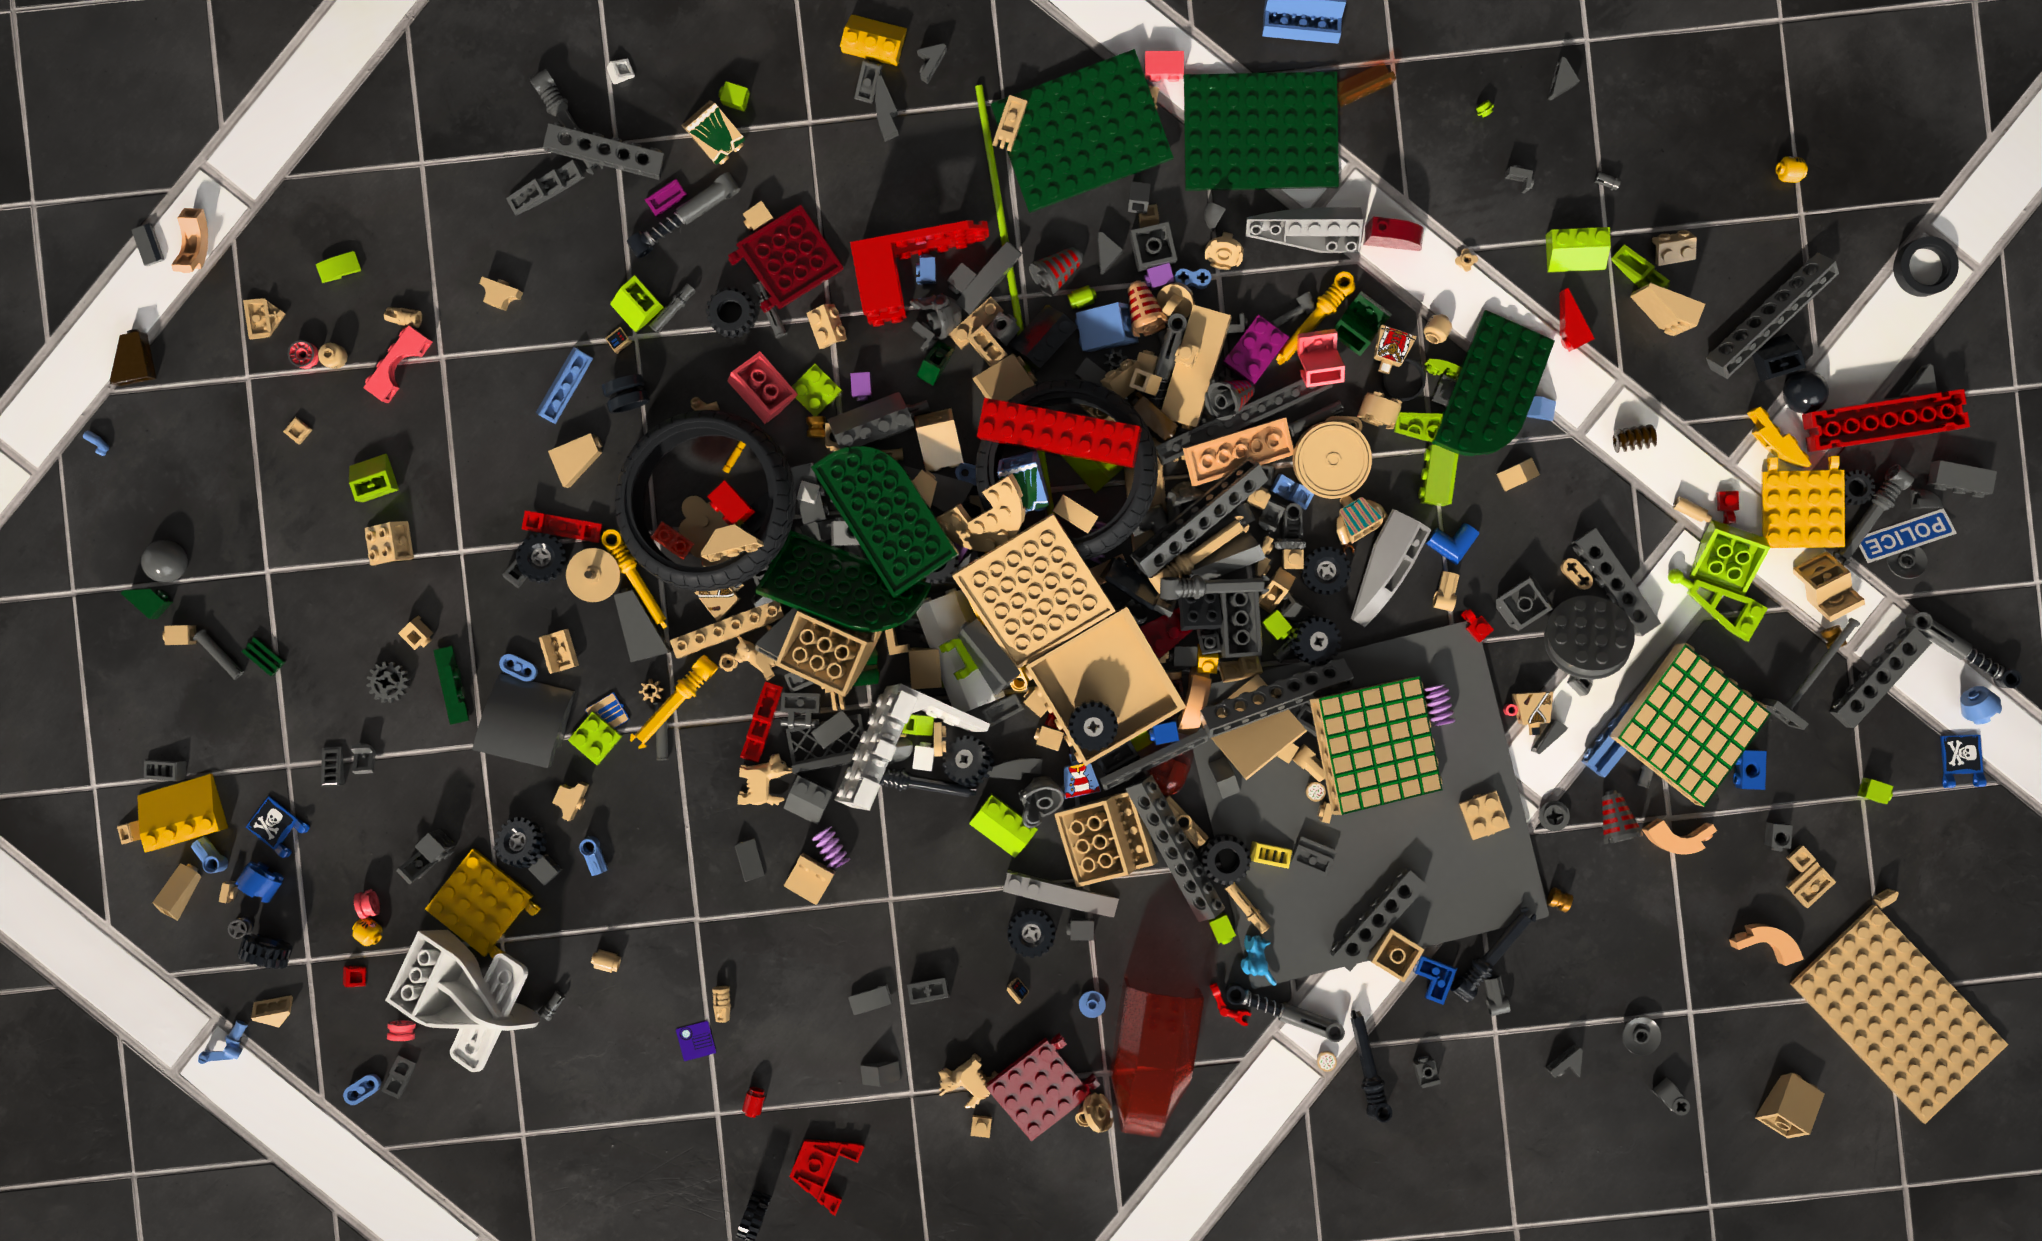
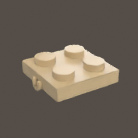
[1459,790,1510,840]

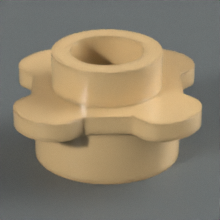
[1455,249,1478,272]

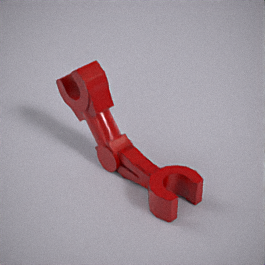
[1209,983,1251,1026]

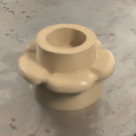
[719,653,738,672]

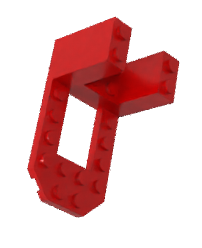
[850,220,989,327]

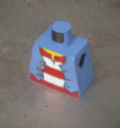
[1064,753,1101,799]

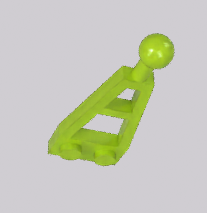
[1667,569,1768,641]

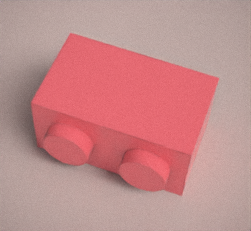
[1144,51,1184,82]

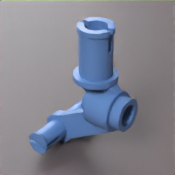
[198,1020,248,1064]

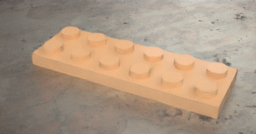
[1183,417,1294,486]

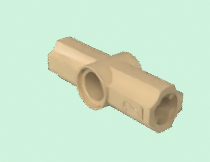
[1165,795,1209,849]

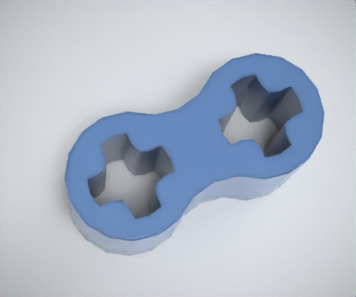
[1174,268,1211,289]

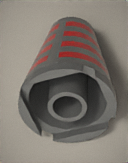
[1029,247,1083,297]
[1205,380,1255,420]
[1602,790,1643,844]

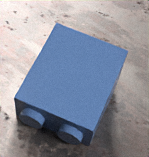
[1075,302,1139,352]

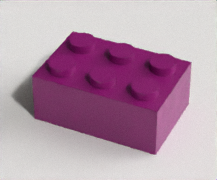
[1222,314,1289,385]

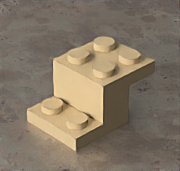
[1793,551,1865,622]

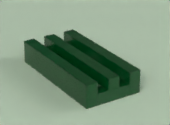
[241,637,286,676]

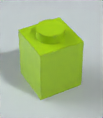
[719,82,750,112]
[1261,610,1292,640]
[902,714,934,736]
[1857,778,1893,804]
[1208,912,1236,944]

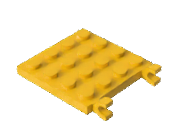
[1761,456,1845,548]
[425,848,541,959]

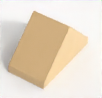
[1496,458,1540,491]

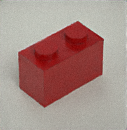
[707,480,755,527]

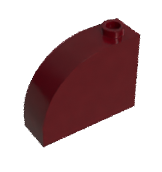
[1363,216,1424,251]

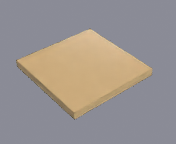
[1200,674,1307,780]

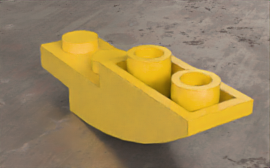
[1747,407,1812,468]

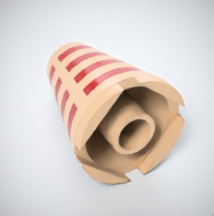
[1127,281,1168,337]

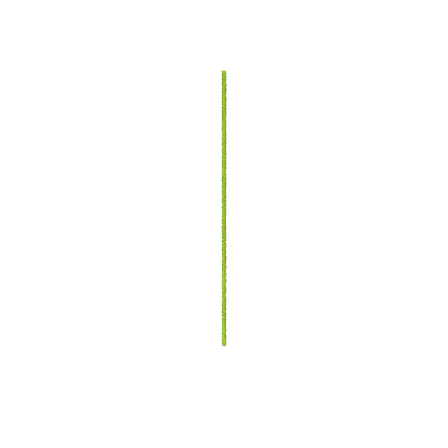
[975,85,1055,515]

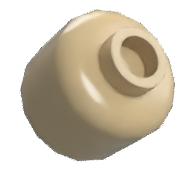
[1424,314,1452,344]
[318,342,348,369]

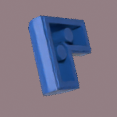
[1425,523,1480,565]
[1413,955,1457,1005]

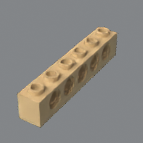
[670,601,786,658]

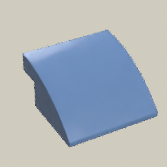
[1262,0,1346,44]

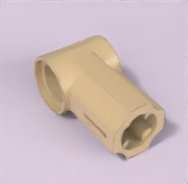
[1432,571,1459,612]
[1292,744,1325,782]

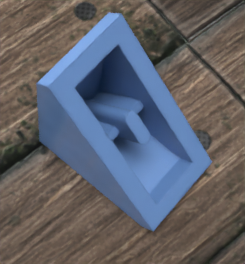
[1527,396,1556,421]

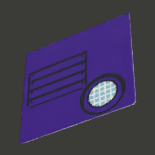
[676,1021,716,1061]

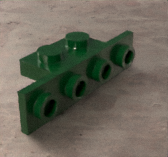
[433,646,470,725]

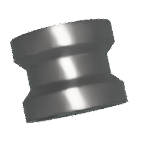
[228,917,253,939]

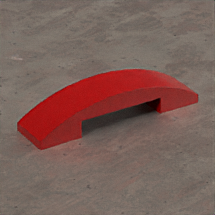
[522,510,602,543]

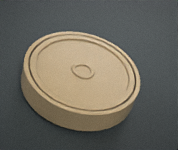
[1293,421,1372,499]

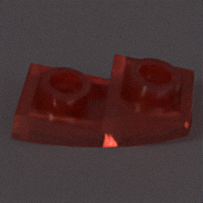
[651,521,694,560]

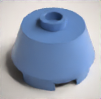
[1960,686,2002,725]

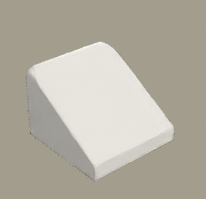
[607,58,635,84]

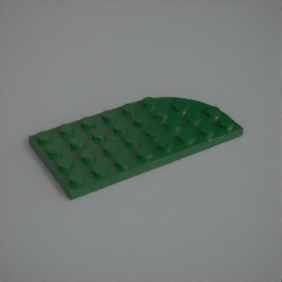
[1432,310,1555,456]
[811,446,959,598]
[756,530,931,632]

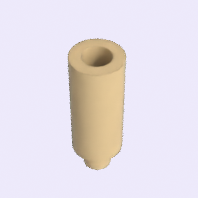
[1673,496,1713,523]

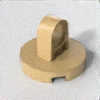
[1205,232,1244,270]
[1156,282,1195,321]
[1075,1093,1113,1133]

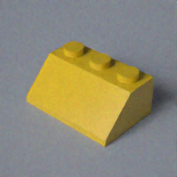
[840,14,907,67]

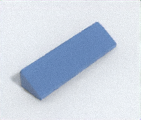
[536,347,593,424]

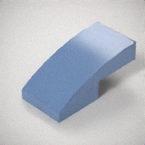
[1270,474,1314,510]

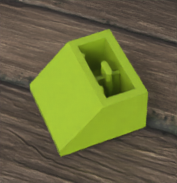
[610,275,665,333]
[349,454,399,502]

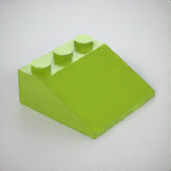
[1689,520,1771,596]

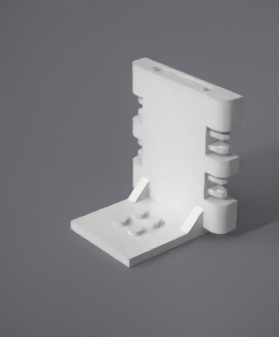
[834,684,990,811]

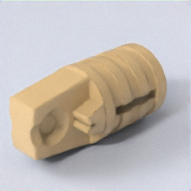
[384,307,422,328]
[712,986,731,1023]

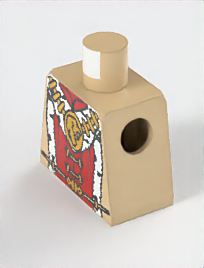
[1374,325,1417,374]

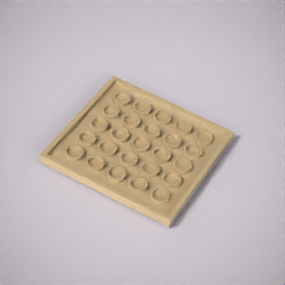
[952,513,1116,669]

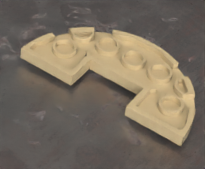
[936,473,1025,552]

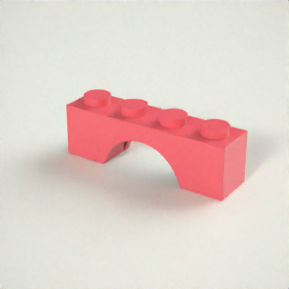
[363,325,433,403]

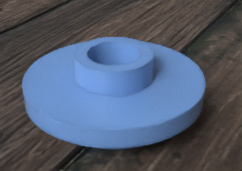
[1079,991,1106,1018]

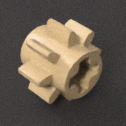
[639,679,664,703]

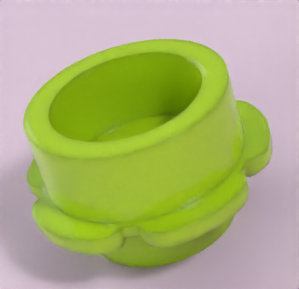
[1475,100,1494,117]

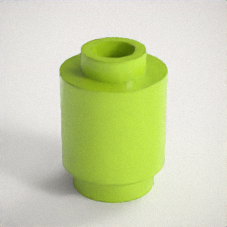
[1067,285,1097,310]

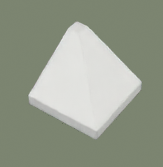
[796,481,820,504]

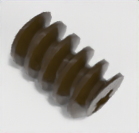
[1613,424,1657,453]

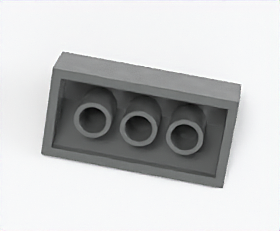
[827,392,914,449]
[1217,592,1262,658]

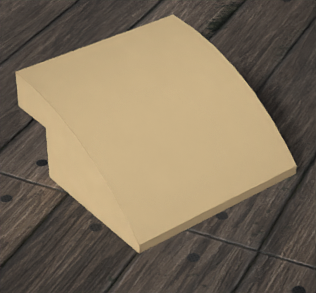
[775,611,882,697]
[1054,791,1158,887]

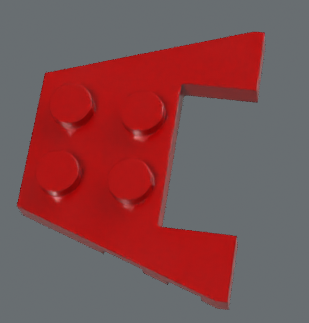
[789,1139,865,1216]

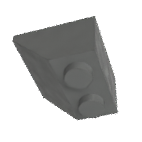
[784,774,835,825]

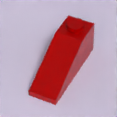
[1559,288,1595,352]

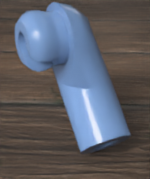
[83,431,109,456]

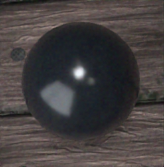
[1783,371,1829,414]

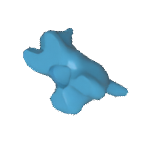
[1241,935,1277,986]

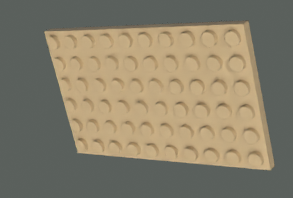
[1790,905,2008,1124]

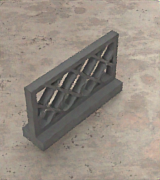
[786,714,864,775]

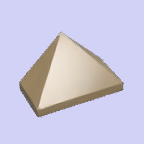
[251,995,293,1027]

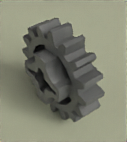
[366,662,410,703]

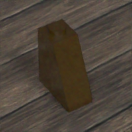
[109,329,157,386]
[1127,389,1178,440]

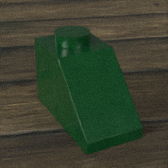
[917,340,955,385]
[121,589,173,619]

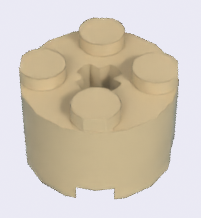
[1357,391,1402,429]

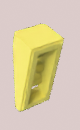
[1250,841,1293,869]

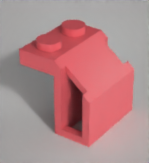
[1297,329,1345,387]

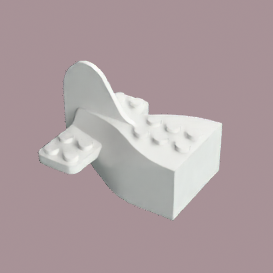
[385,930,540,1072]

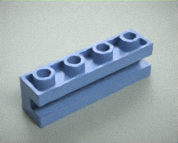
[1581,702,1633,777]

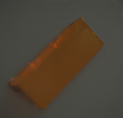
[1337,63,1396,107]

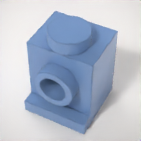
[916,254,936,284]

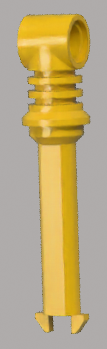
[1276,271,1355,365]
[602,529,667,629]
[630,654,719,749]

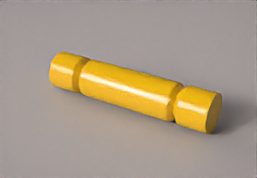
[722,441,746,474]

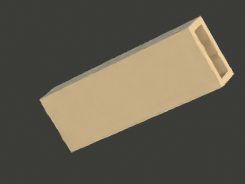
[1161,305,1232,431]

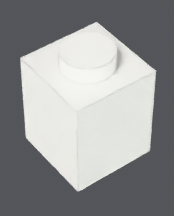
[912,742,934,771]

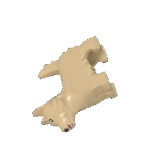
[734,625,776,681]
[738,754,792,805]
[939,1053,998,1108]

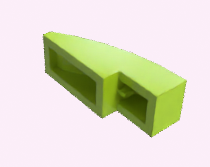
[1611,244,1670,289]

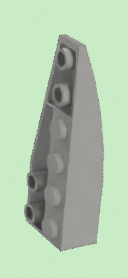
[1246,207,1364,253]
[1351,509,1431,627]

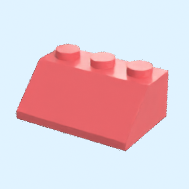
[727,351,798,424]

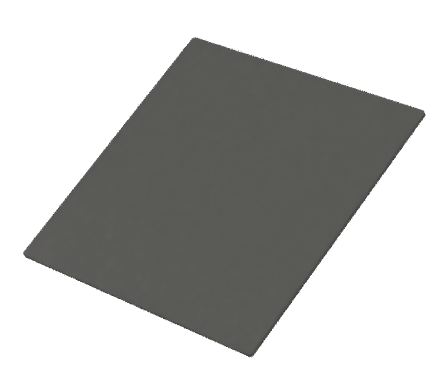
[1179,621,1549,989]

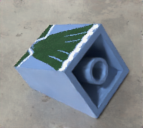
[997,450,1049,514]

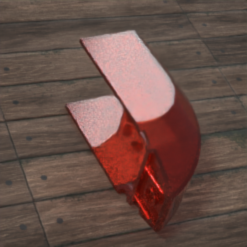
[1110,977,1204,1138]

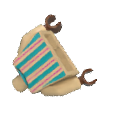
[1337,495,1388,556]

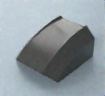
[1496,575,1553,631]

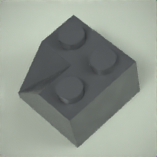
[1130,222,1177,272]

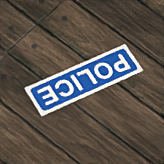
[1859,508,1957,563]

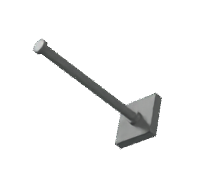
[1761,617,1860,730]

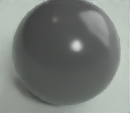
[141,540,188,583]

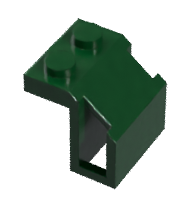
[1333,291,1392,356]

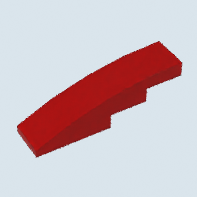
[740,682,783,763]

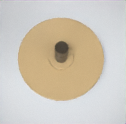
[566,548,620,602]

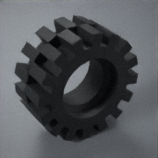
[1844,470,1876,505]

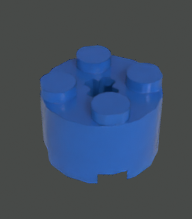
[235,861,284,903]

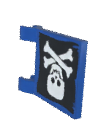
[1940,735,1987,788]
[246,796,310,858]

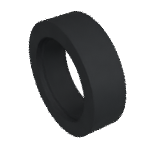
[1893,236,1959,297]

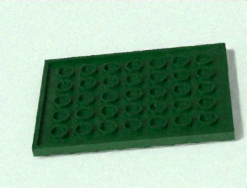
[990,49,1174,213]
[1183,72,1339,191]

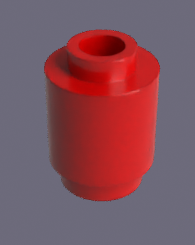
[742,1087,765,1118]

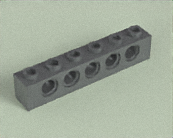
[543,122,664,180]
[1572,528,1661,636]
[1829,627,1932,728]
[1330,868,1428,972]

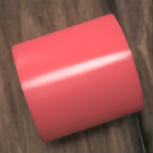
[1503,704,1518,716]

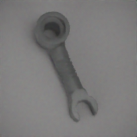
[1269,291,1316,328]

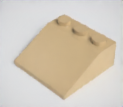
[1630,283,1705,336]

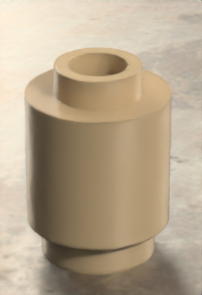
[591,949,621,973]

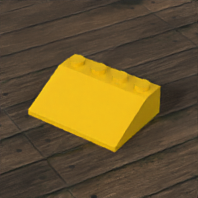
[137,774,228,853]

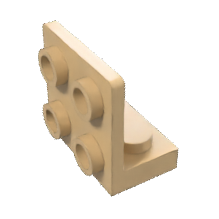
[365,521,414,566]
[784,853,836,905]

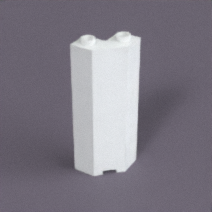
[916,588,1005,712]

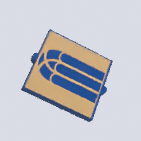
[585,692,630,728]

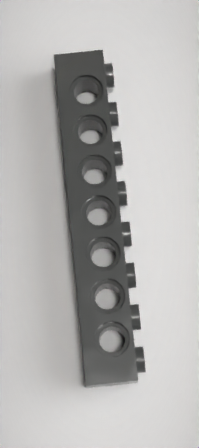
[1706,252,1839,379]
[1130,457,1268,578]
[1200,658,1354,739]
[1126,775,1225,922]

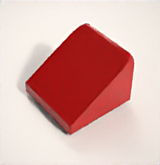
[343,966,366,987]

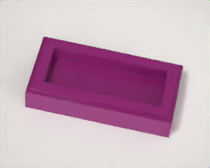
[644,179,688,217]

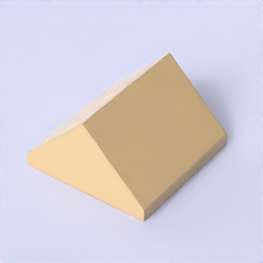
[909,647,942,689]

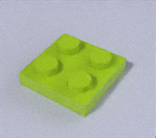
[792,364,843,416]
[568,711,623,765]

